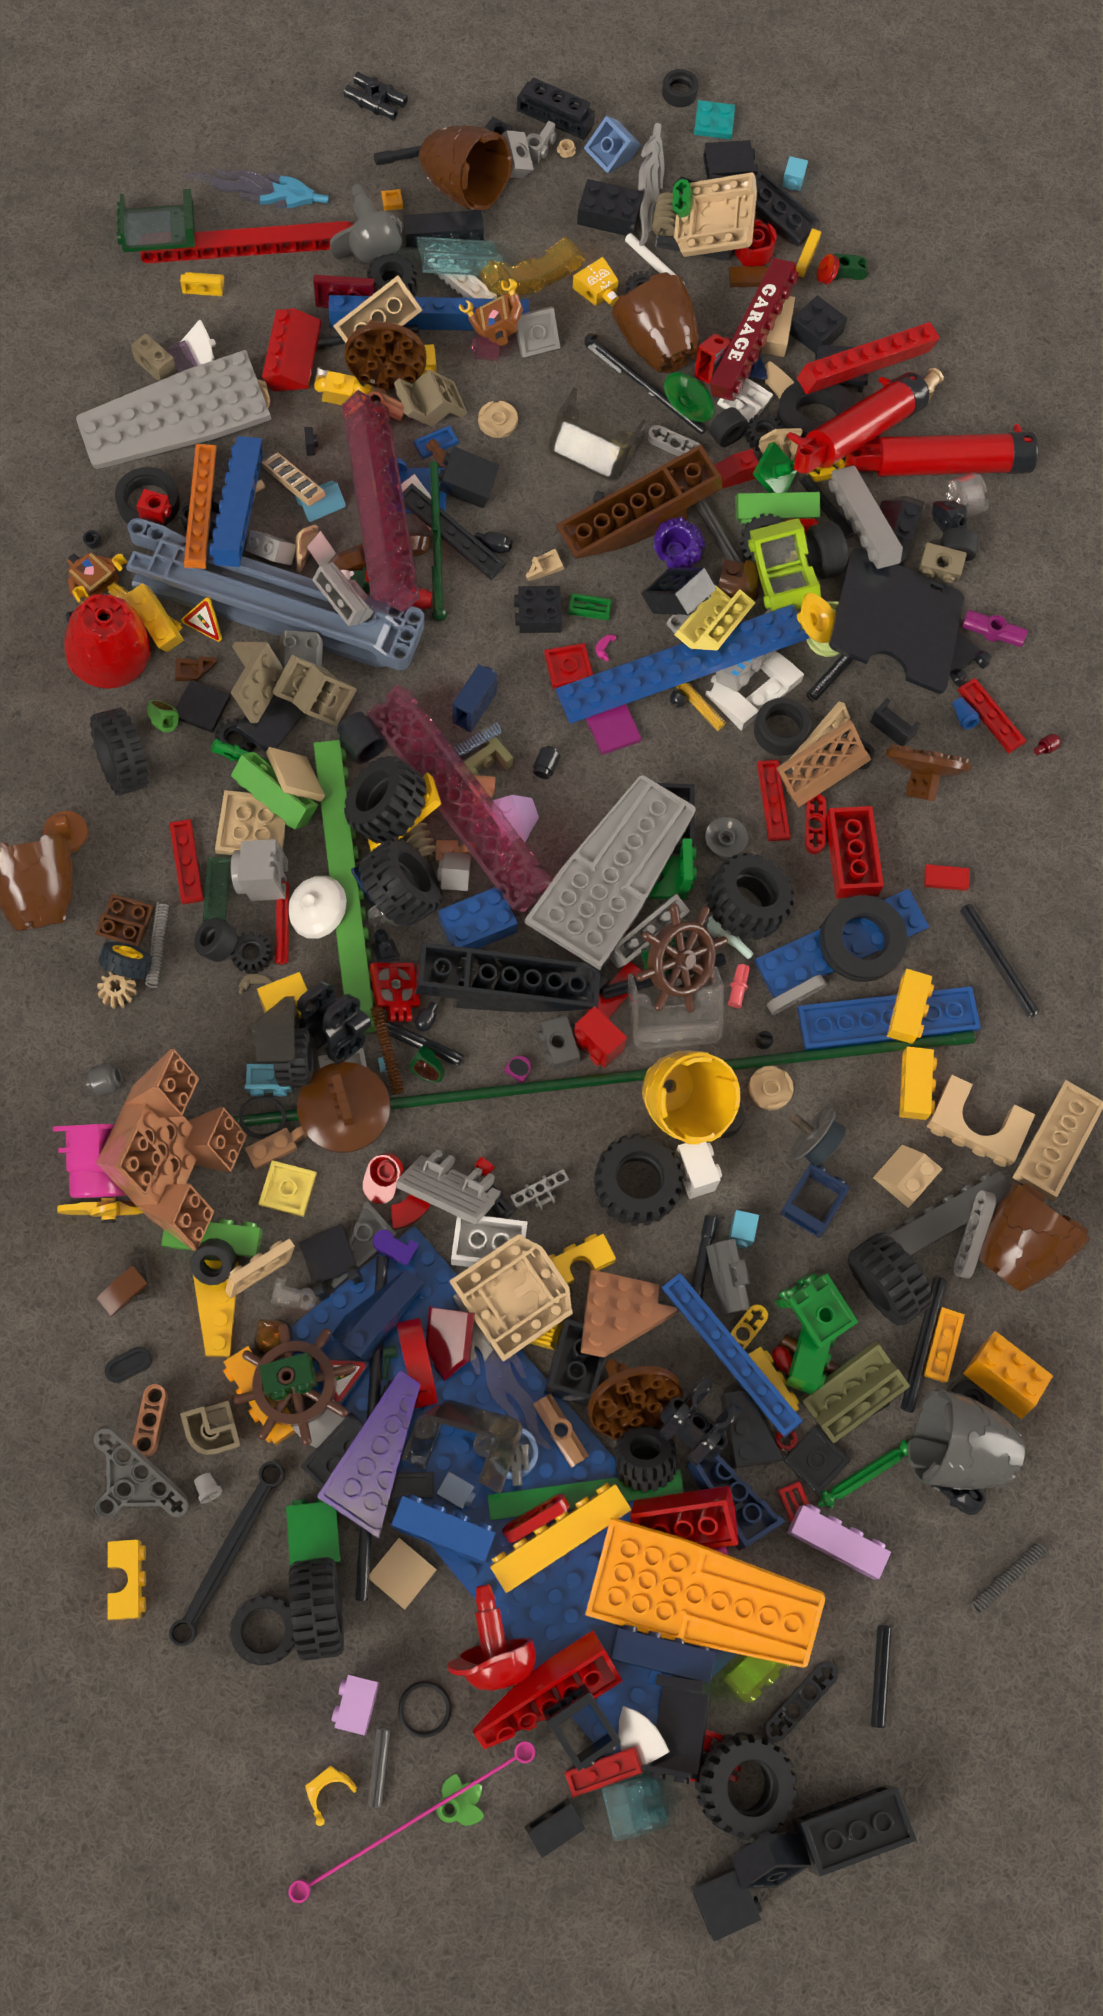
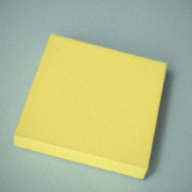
[259,1160,317,1217]

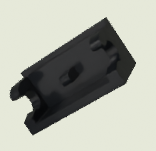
[524,1798,585,1858]

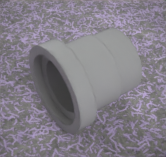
[194,1473,223,1504]

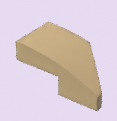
[765,361,794,399]
[526,549,564,581]

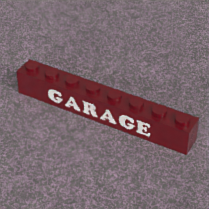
[710,258,799,402]

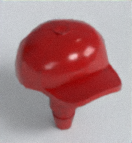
[447,1584,536,1691]

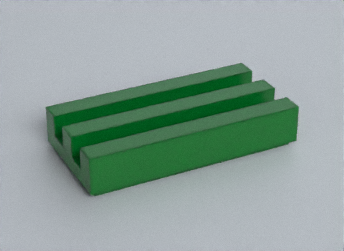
[568,593,612,620]

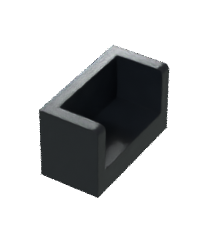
[870,698,921,746]

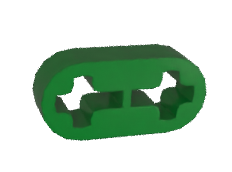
[672,179,693,218]

